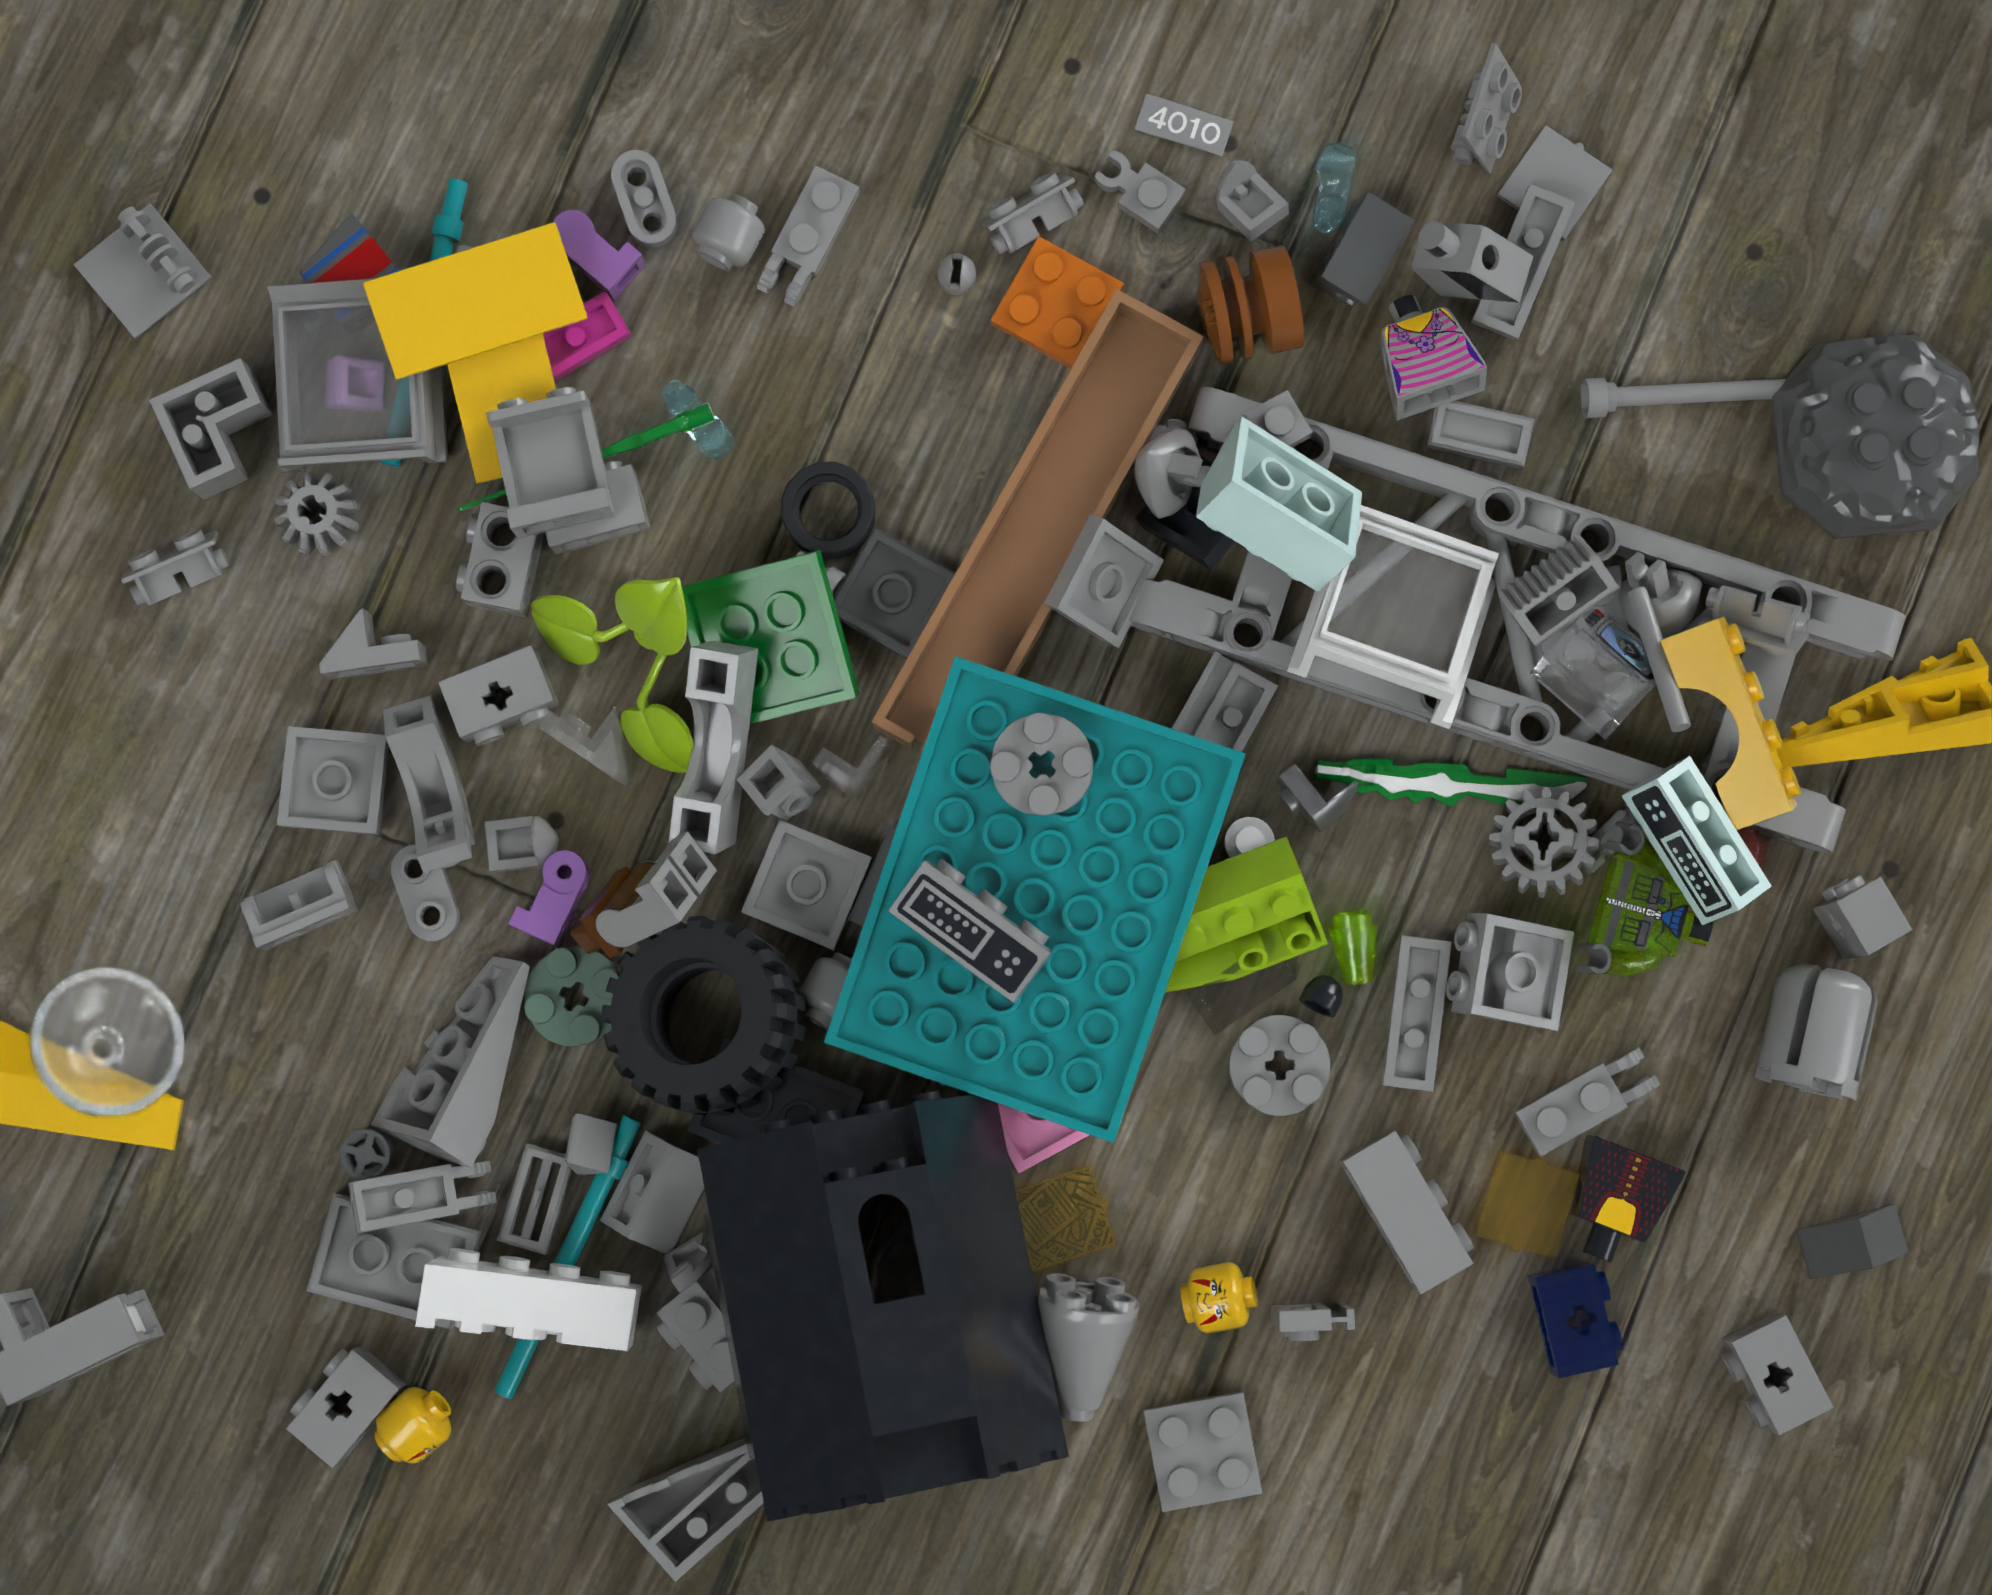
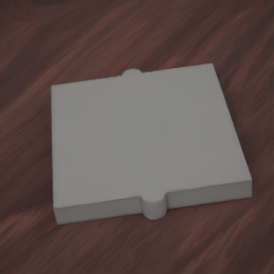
[1497,125,1612,241]

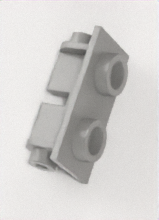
[979,171,1084,255]
[121,529,230,606]
[1698,585,1810,656]

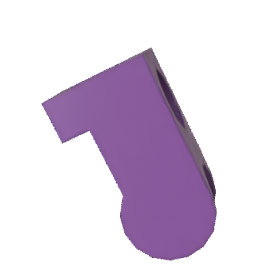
[553,210,646,301]
[508,850,591,948]

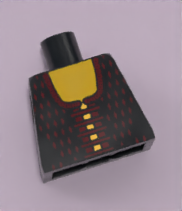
[1571,1135,1686,1263]

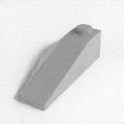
[371,956,530,1168]

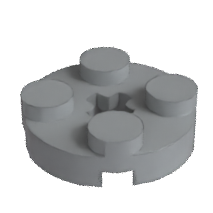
[990,713,1094,816]
[1228,1015,1330,1116]

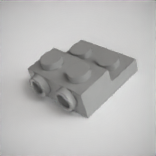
[1446,913,1574,1031]
[656,1267,735,1392]

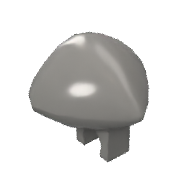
[1134,429,1211,518]
[1618,552,1702,638]

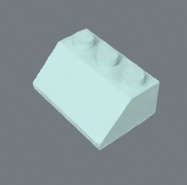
[1196,416,1362,592]

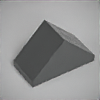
[1795,1204,1909,1279]

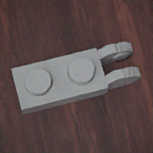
[757,166,860,307]
[1513,1047,1660,1157]
[348,1161,497,1233]

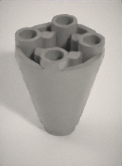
[1038,1273,1139,1422]

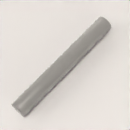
[1627,587,1691,732]

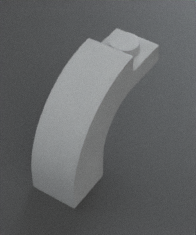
[383,695,475,872]

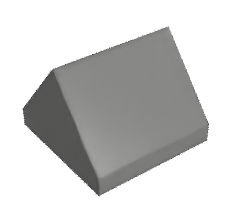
[565,1114,617,1175]

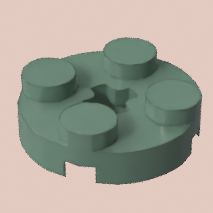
[524,946,620,1047]

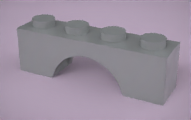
[668,641,758,854]

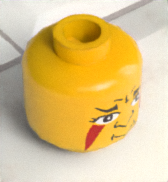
[1180,1262,1258,1333]
[374,1387,451,1464]

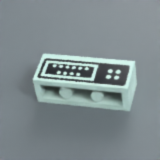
[1622,756,1772,925]

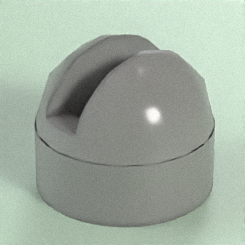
[937,253,976,295]

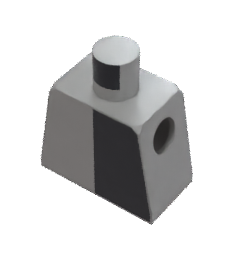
[1412,221,1533,303]

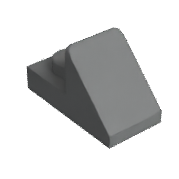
[319,608,428,680]

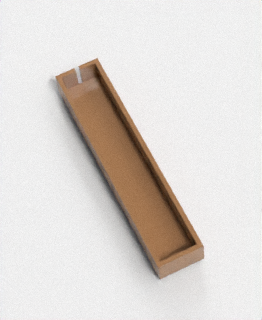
[872,289,1204,754]

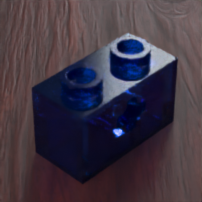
[1528,1262,1623,1378]

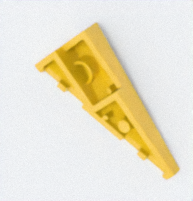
[1776,638,1992,768]

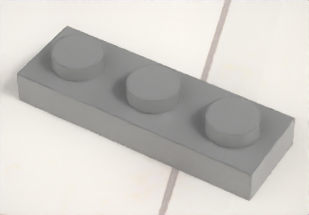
[1471,183,1576,341]
[1381,935,1452,1092]

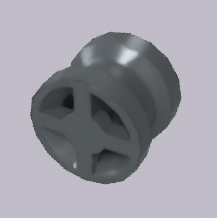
[339,1129,397,1180]

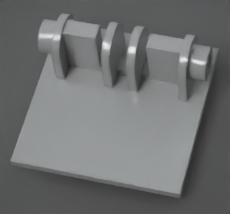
[1451,43,1522,174]
[74,203,212,339]

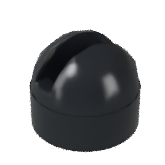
[1299,975,1343,1017]

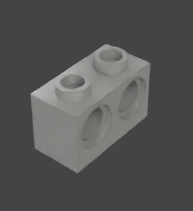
[456,502,544,617]

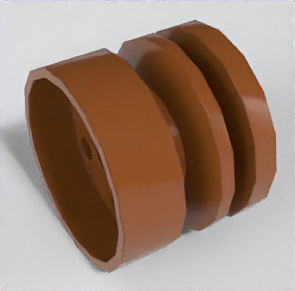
[1197,245,1304,365]

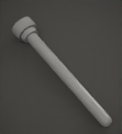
[1580,378,1786,418]

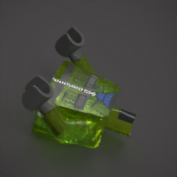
[1576,821,1714,978]

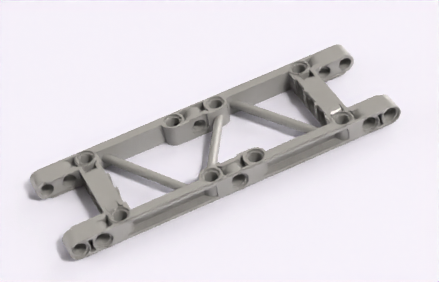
[1129,387,1906,854]

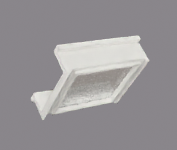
[1287,505,1499,729]

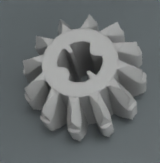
[274,471,360,556]

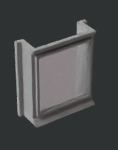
[267,279,448,473]

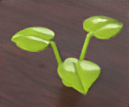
[530,577,694,773]

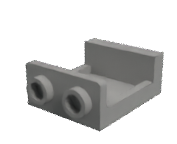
[486,387,616,538]

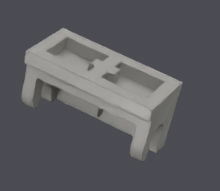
[240,860,359,950]

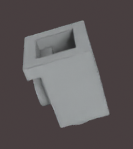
[736,745,821,822]

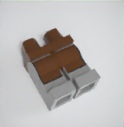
[571,831,717,958]

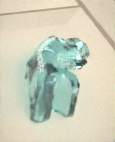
[1312,142,1355,233]
[662,380,735,460]

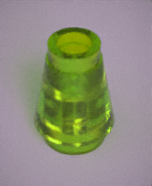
[1328,910,1378,985]

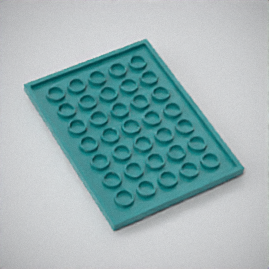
[824,656,1246,1143]

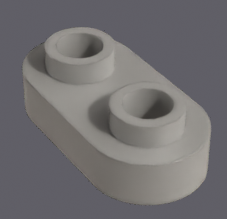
[611,150,678,248]
[391,844,460,942]

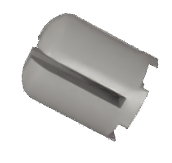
[1755,963,1878,1101]

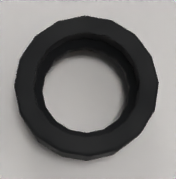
[781,462,875,559]

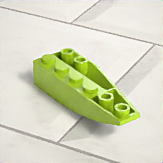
[1165,836,1328,993]

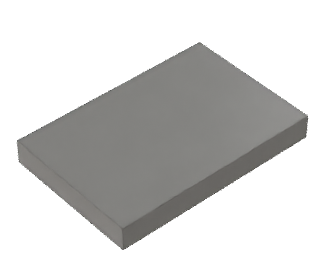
[306,1193,482,1330]

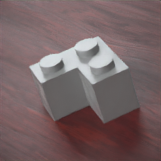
[149,358,274,500]

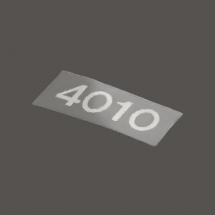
[1134,94,1234,156]

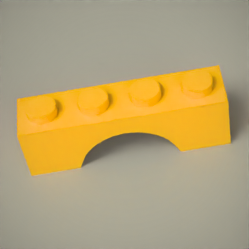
[1660,616,1801,830]

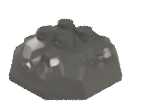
[1770,335,1980,539]

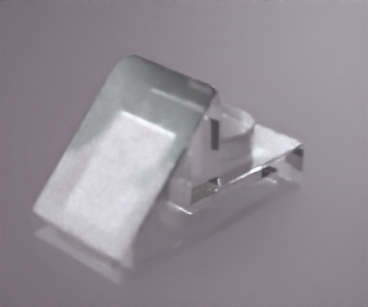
[539,707,633,788]

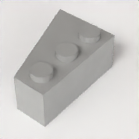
[607,1437,764,1582]

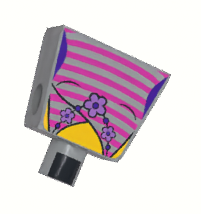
[1380,295,1487,421]

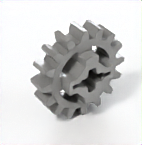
[1489,787,1599,898]

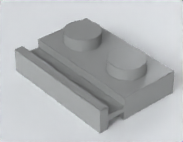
[1172,651,1278,752]
[1271,1303,1355,1341]

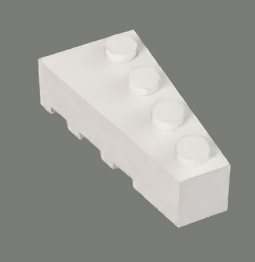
[415,1248,642,1351]

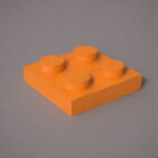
[990,236,1124,369]

